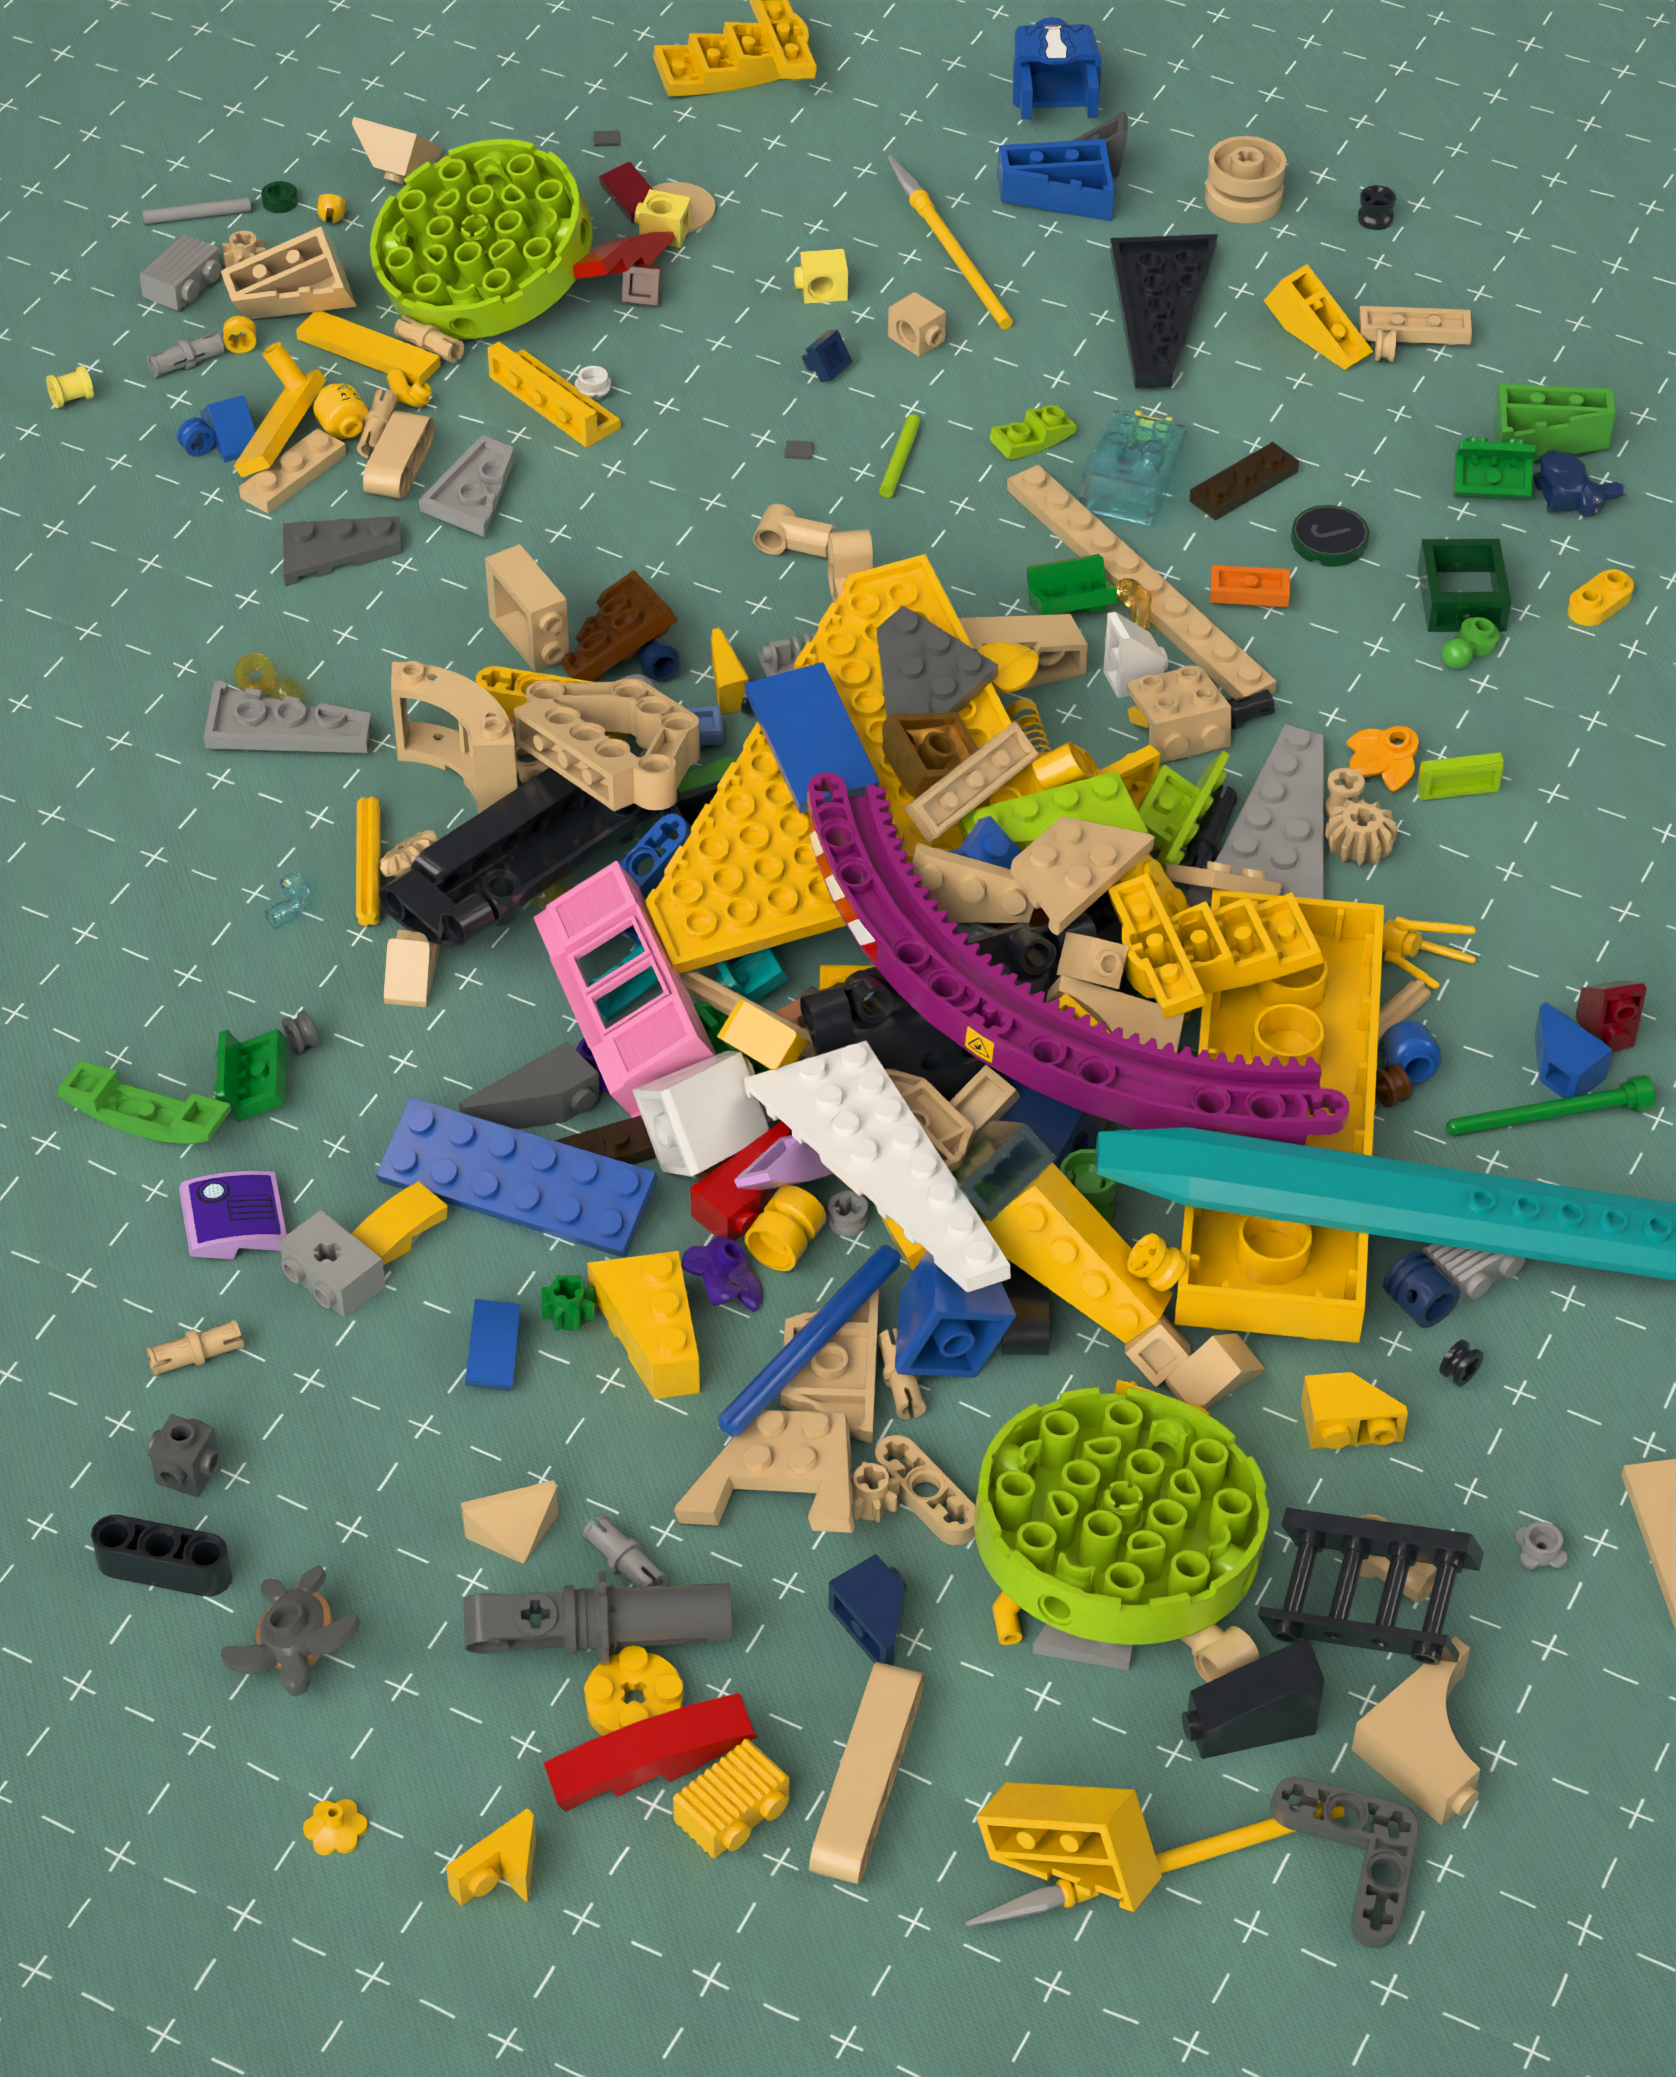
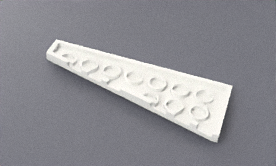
[744,1041,1011,1292]

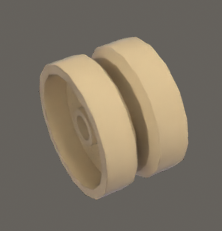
[1205,136,1287,224]

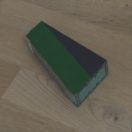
[957,1120,1057,1222]

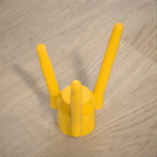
[1382,916,1476,989]

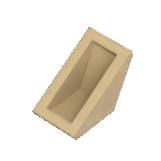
[1164,1333,1265,1409]

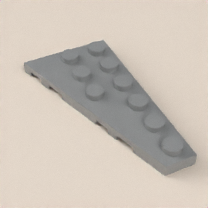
[1215,724,1324,899]

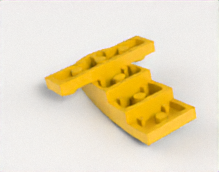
[653,0,817,96]
[1108,873,1324,1020]

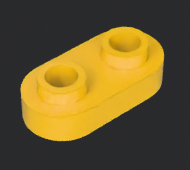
[1567,569,1634,626]

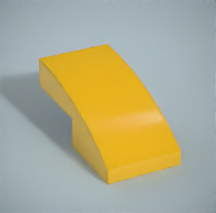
[351,1181,448,1266]

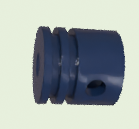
[1383,1251,1461,1328]

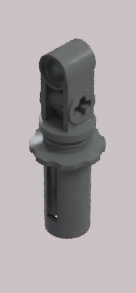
[463,1571,732,1665]

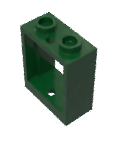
[1417,539,1511,632]

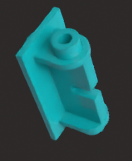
[588,944,659,1021]

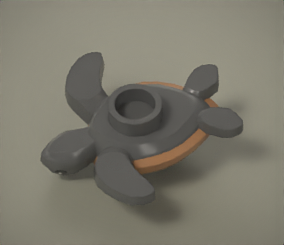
[221,1565,360,1696]

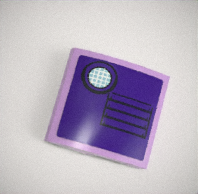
[179,1171,287,1260]

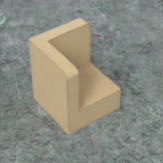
[1125,1314,1191,1387]

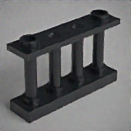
[1258,1508,1484,1665]

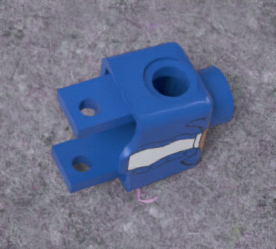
[1013,17,1102,120]

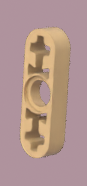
[875,1435,975,1545]

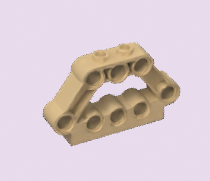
[514,678,700,811]

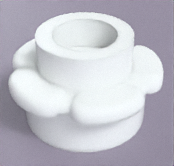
[575,366,612,400]

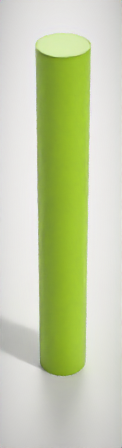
[879,414,921,498]

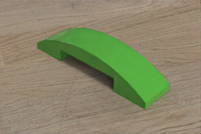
[57,1060,232,1144]

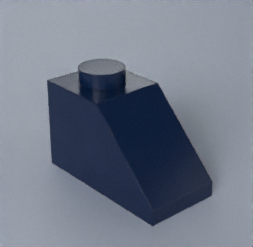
[828,1554,907,1666]

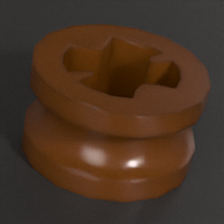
[1375,1063,1412,1108]

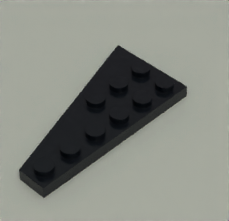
[1110,234,1218,388]

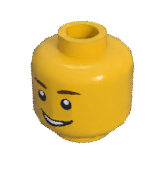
[313,383,369,440]

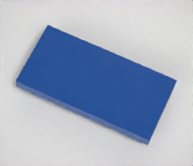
[745,662,879,814]

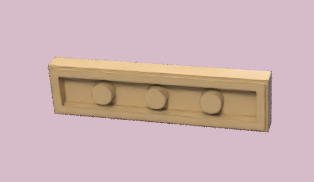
[903,721,1040,843]

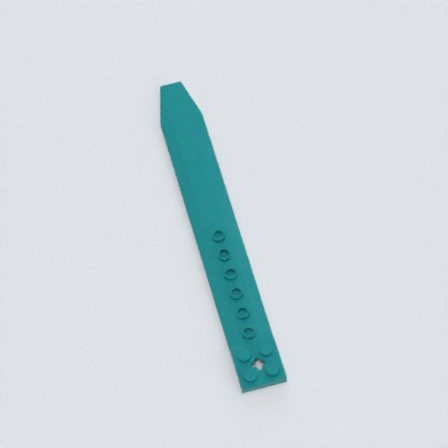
[1096,1128,1676,1281]

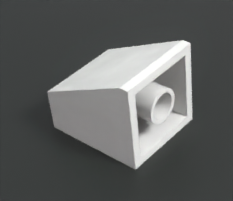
[632,1051,770,1176]

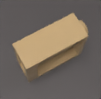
[485,544,569,672]

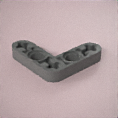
[1270,1777,1418,1948]

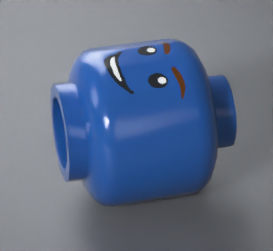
[1378,1021,1441,1085]

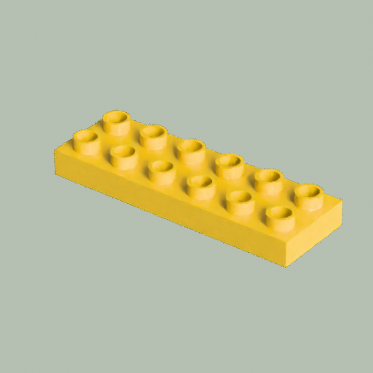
[1174,889,1384,1343]

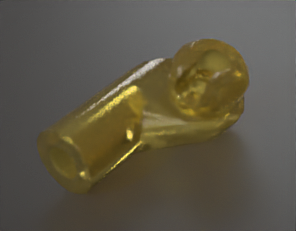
[1115,578,1152,631]

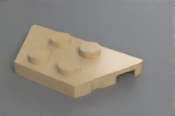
[1010,816,1155,935]
[781,1289,879,1443]

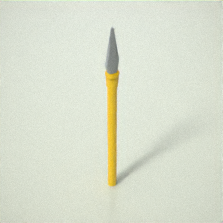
[888,155,1013,330]
[965,1802,1345,1927]

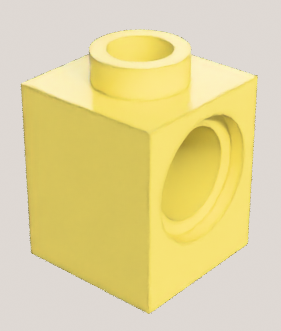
[634,189,691,248]
[794,249,848,304]

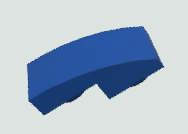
[465,1299,521,1391]

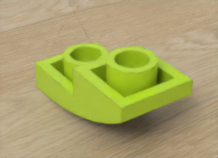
[989,405,1077,460]

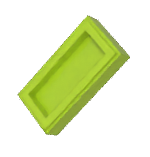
[1417,752,1505,801]

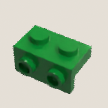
[1453,437,1536,500]
[1026,554,1118,615]
[214,1029,287,1121]

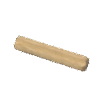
[1378,979,1431,1045]

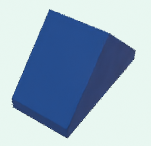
[200,395,255,462]

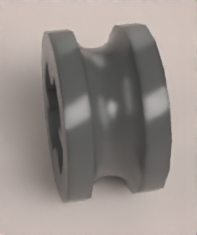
[282,1011,319,1054]

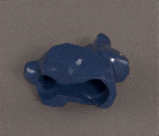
[1533,450,1625,517]

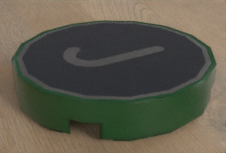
[1291,505,1369,567]

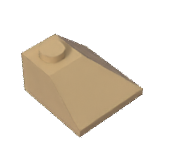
[352,117,443,185]

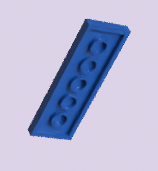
[376,1097,658,1258]

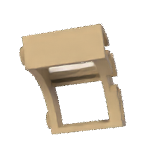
[391,661,517,814]

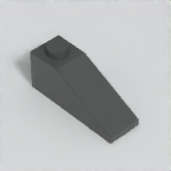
[459,1042,600,1129]

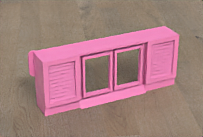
[533,860,717,1118]

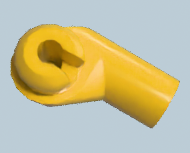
[387,369,432,408]
[992,1590,1022,1645]

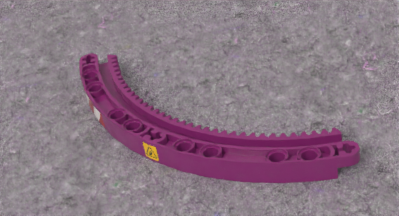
[807,772,1349,1146]

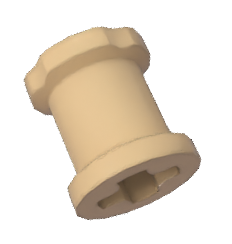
[1324,768,1365,818]

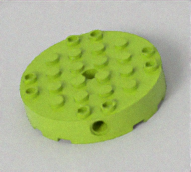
[370,139,593,339]
[974,1387,1269,1645]

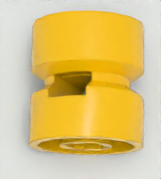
[745,1185,826,1272]

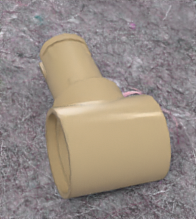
[1180,1625,1259,1683]

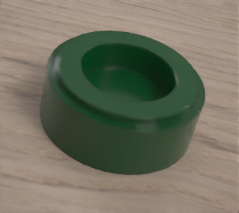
[261,181,298,213]

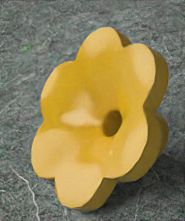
[303,1799,368,1855]

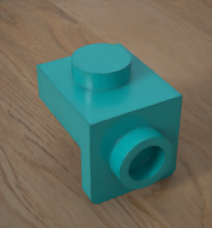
[715,948,789,1002]

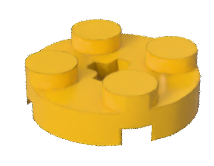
[584,1645,684,1736]

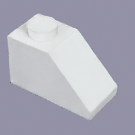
[1103,612,1168,698]

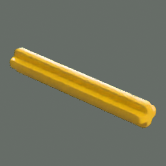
[356,796,380,927]

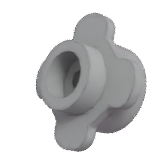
[1515,1522,1568,1569]

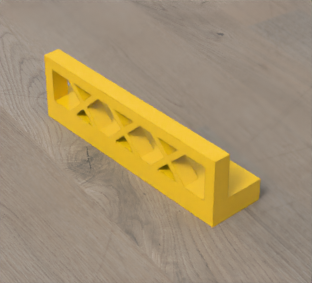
[488,341,621,448]

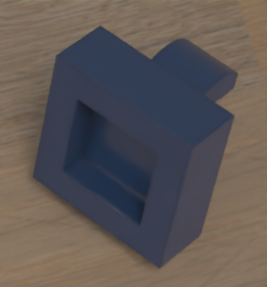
[801,329,853,382]

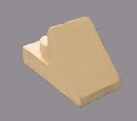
[383,930,441,1007]

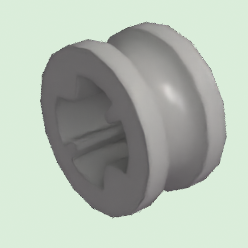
[828,1191,868,1236]

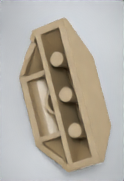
[885,1069,975,1172]

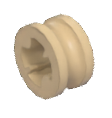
[1375,328,1397,362]

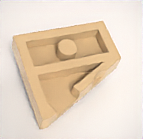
[1164,861,1282,895]

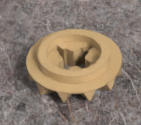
[379,830,439,877]

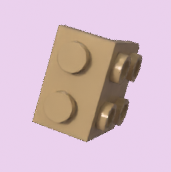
[1127,666,1231,764]

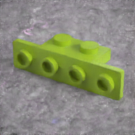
[1137,750,1230,871]

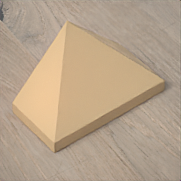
[461,1480,558,1564]

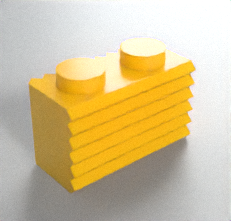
[673,1739,789,1859]

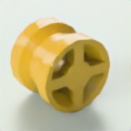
[1127,1233,1186,1292]

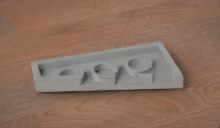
[203,681,372,753]

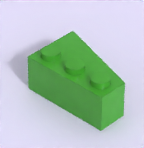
[1494,383,1615,461]

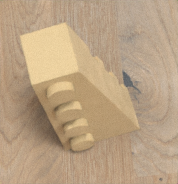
[958,614,1088,695]

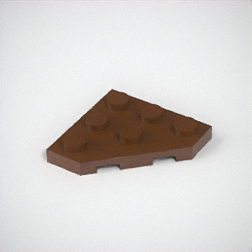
[560,570,678,682]

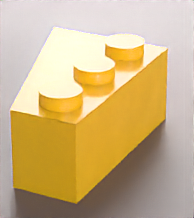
[587,1251,700,1399]
[976,1782,1162,1912]

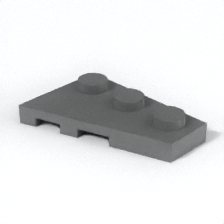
[283,516,402,587]

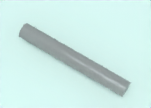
[142,197,251,225]

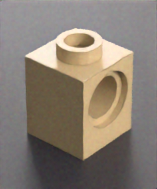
[888,292,946,357]
[1057,932,1129,989]

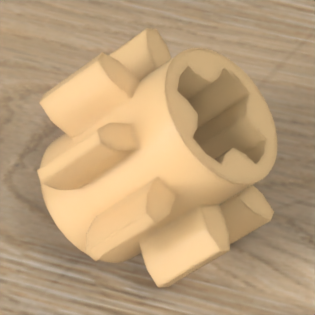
[222,231,266,268]
[850,1461,900,1522]

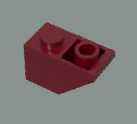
[1575,981,1647,1051]

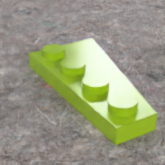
[958,771,1148,851]

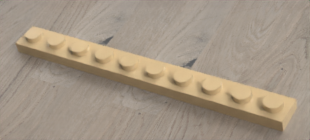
[1007,465,1277,699]

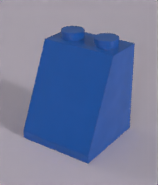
[895,1250,1017,1377]

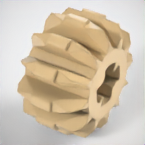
[1325,797,1397,867]

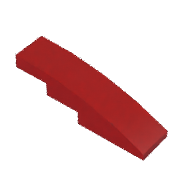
[573,232,675,279]
[544,1693,757,1812]

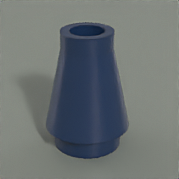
[637,638,679,681]

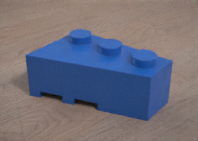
[997,139,1115,221]

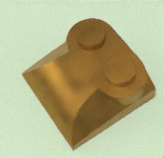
[882,712,978,798]

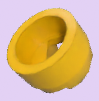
[317,194,347,224]

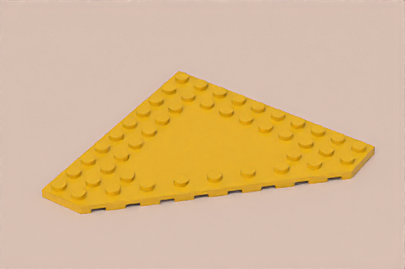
[645,554,1045,974]

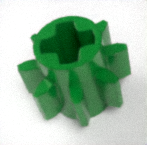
[540,1275,596,1331]

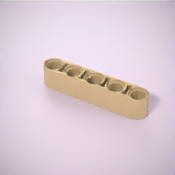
[809,1662,925,1885]

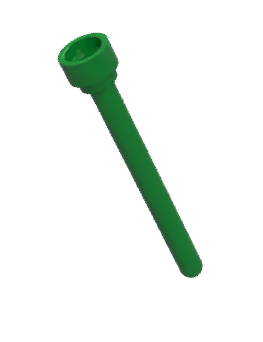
[1446,1075,1655,1136]

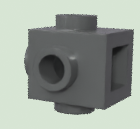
[148,1414,221,1497]

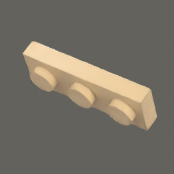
[1358,306,1472,345]
[239,428,346,514]

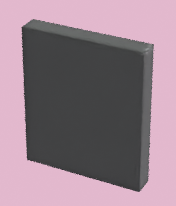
[594,130,619,147]
[785,441,813,459]

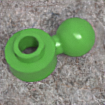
[1441,617,1500,669]

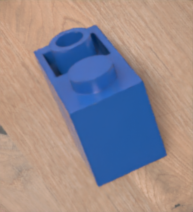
[1535,1002,1612,1098]

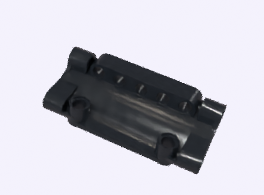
[800,912,1105,1102]

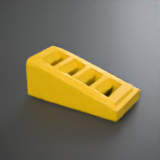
[711,628,749,715]

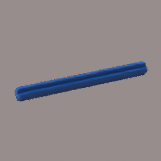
[718,1244,901,1437]

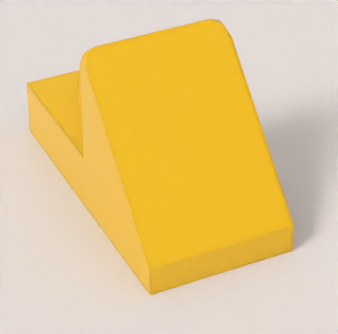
[717,999,808,1070]
[446,1808,536,1906]

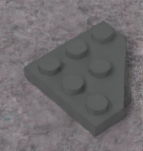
[877,605,998,718]

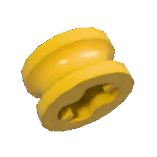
[223,316,256,354]

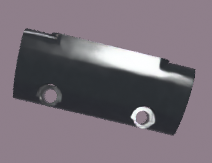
[379,768,679,946]

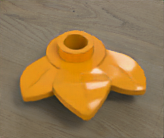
[1346,726,1419,793]

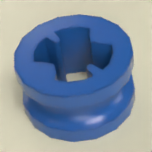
[176,417,216,456]

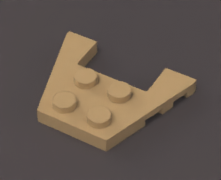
[674,1410,855,1533]

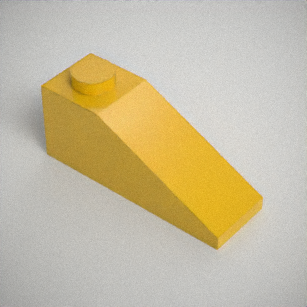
[1263,264,1374,371]

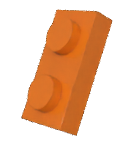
[1210,565,1290,607]

